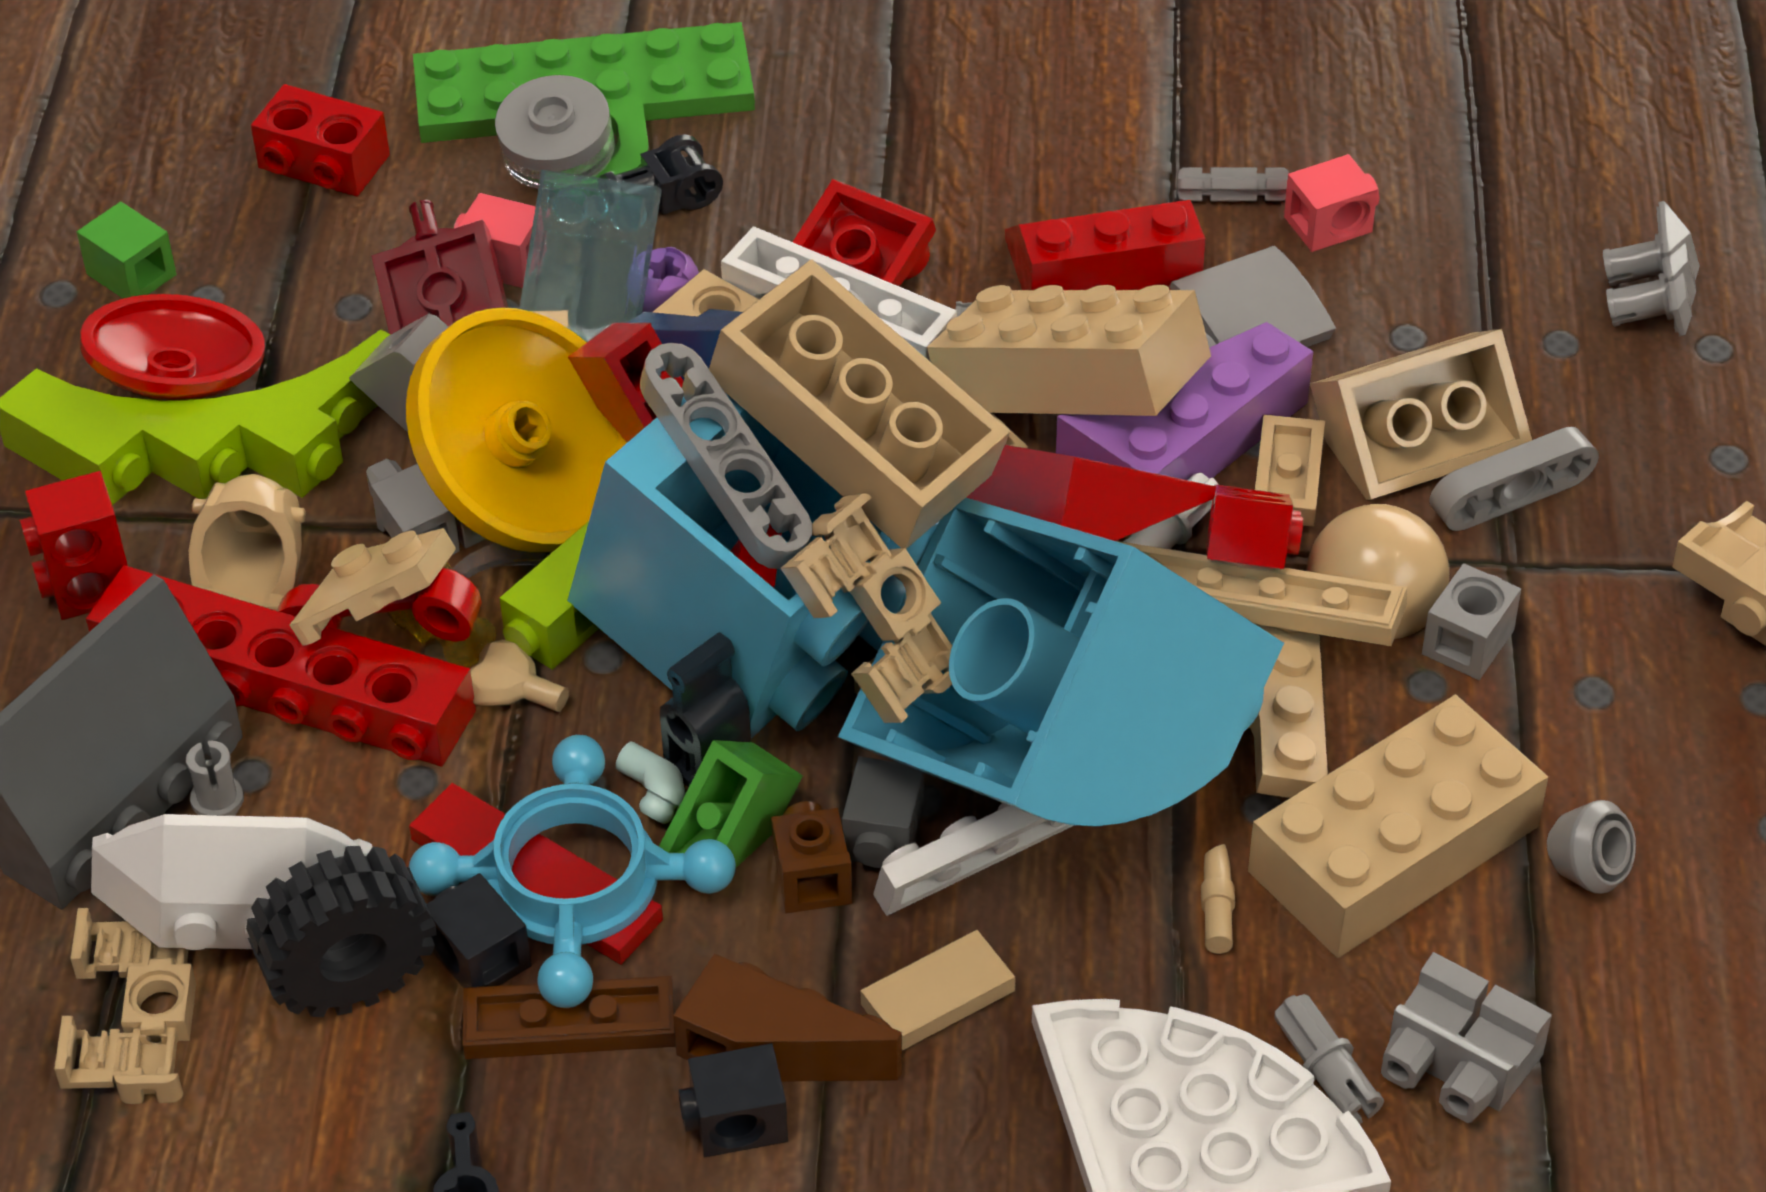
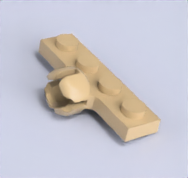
[1248,624,1328,798]

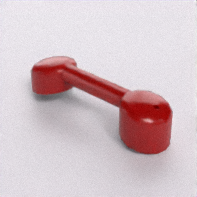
[277,568,482,642]

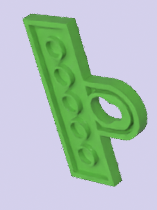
[413,22,755,202]

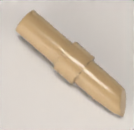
[1201,844,1235,954]

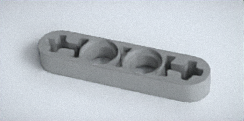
[640,343,812,570]

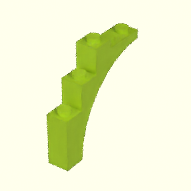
[0,329,390,505]

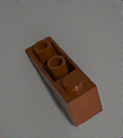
[673,953,902,1082]

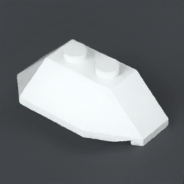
[91,814,372,950]

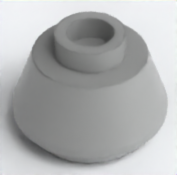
[1547,800,1636,894]

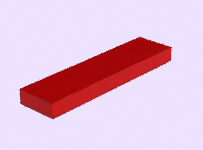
[409,783,663,965]

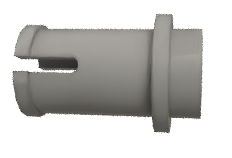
[186,740,244,816]

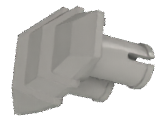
[1603,201,1700,336]

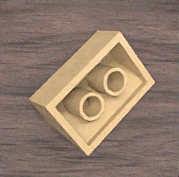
[1310,329,1532,500]

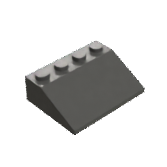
[0,574,243,910]

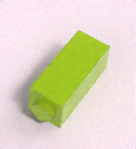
[499,521,599,670]

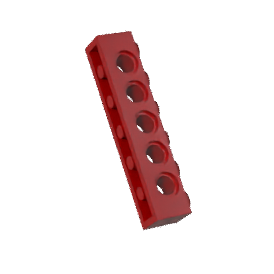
[86,565,476,767]

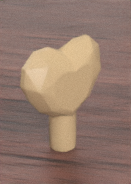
[470,639,569,712]

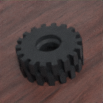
[246,846,437,1017]

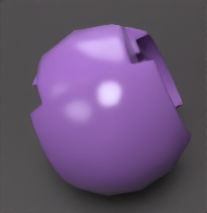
[627,247,699,313]

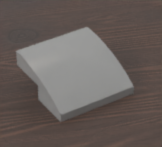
[1170,245,1336,347]

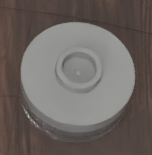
[495,75,615,190]

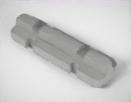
[1177,167,1289,202]

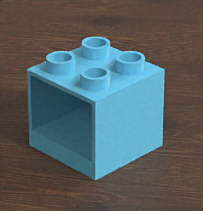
[567,394,940,739]

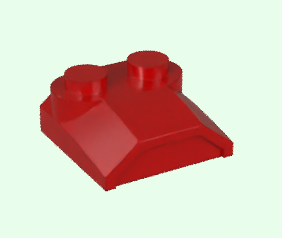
[793,179,936,287]

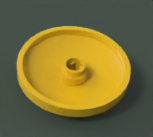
[406,308,627,552]

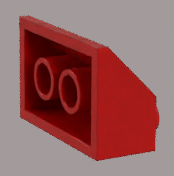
[1005,200,1205,290]

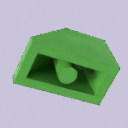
[659,740,803,867]

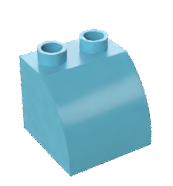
[838,498,1284,826]

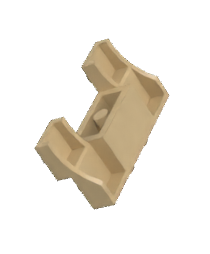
[1672,501,1766,646]

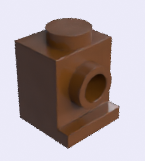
[771,801,852,914]

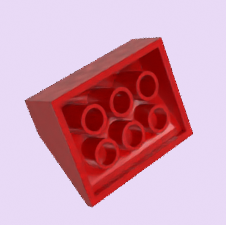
[966,445,1216,541]

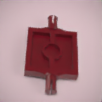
[371,200,508,335]

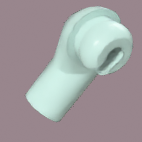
[616,741,685,824]

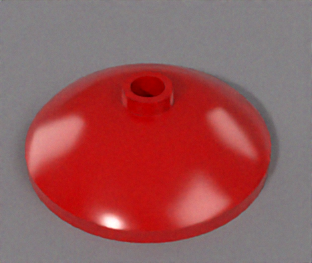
[80,294,265,401]

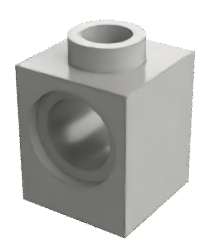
[1422,563,1521,680]

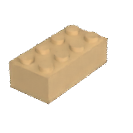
[709,259,1011,549]
[927,285,1211,416]
[1248,694,1548,958]

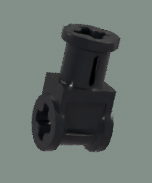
[599,134,723,222]

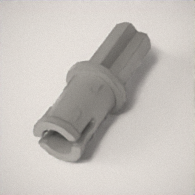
[1274,994,1384,1124]

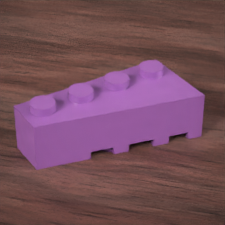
[1056,322,1313,480]

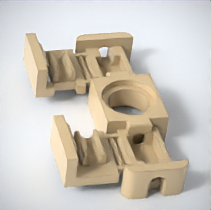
[781,493,952,723]
[54,908,196,1104]

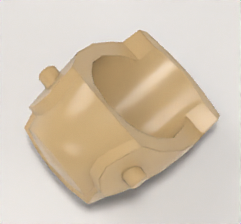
[188,474,306,611]

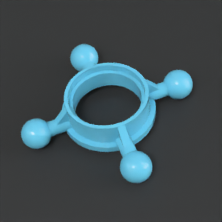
[409,735,736,1008]

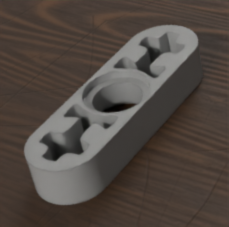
[1429,427,1599,531]

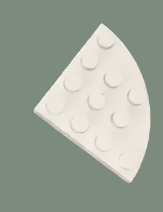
[1032,999,1391,1192]

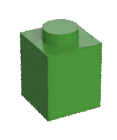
[76,201,177,299]

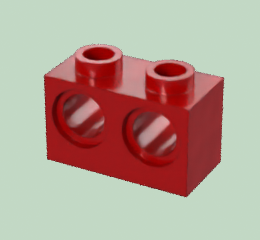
[251,84,390,197]
[20,470,128,620]
[1206,484,1303,569]

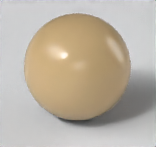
[1306,504,1449,639]

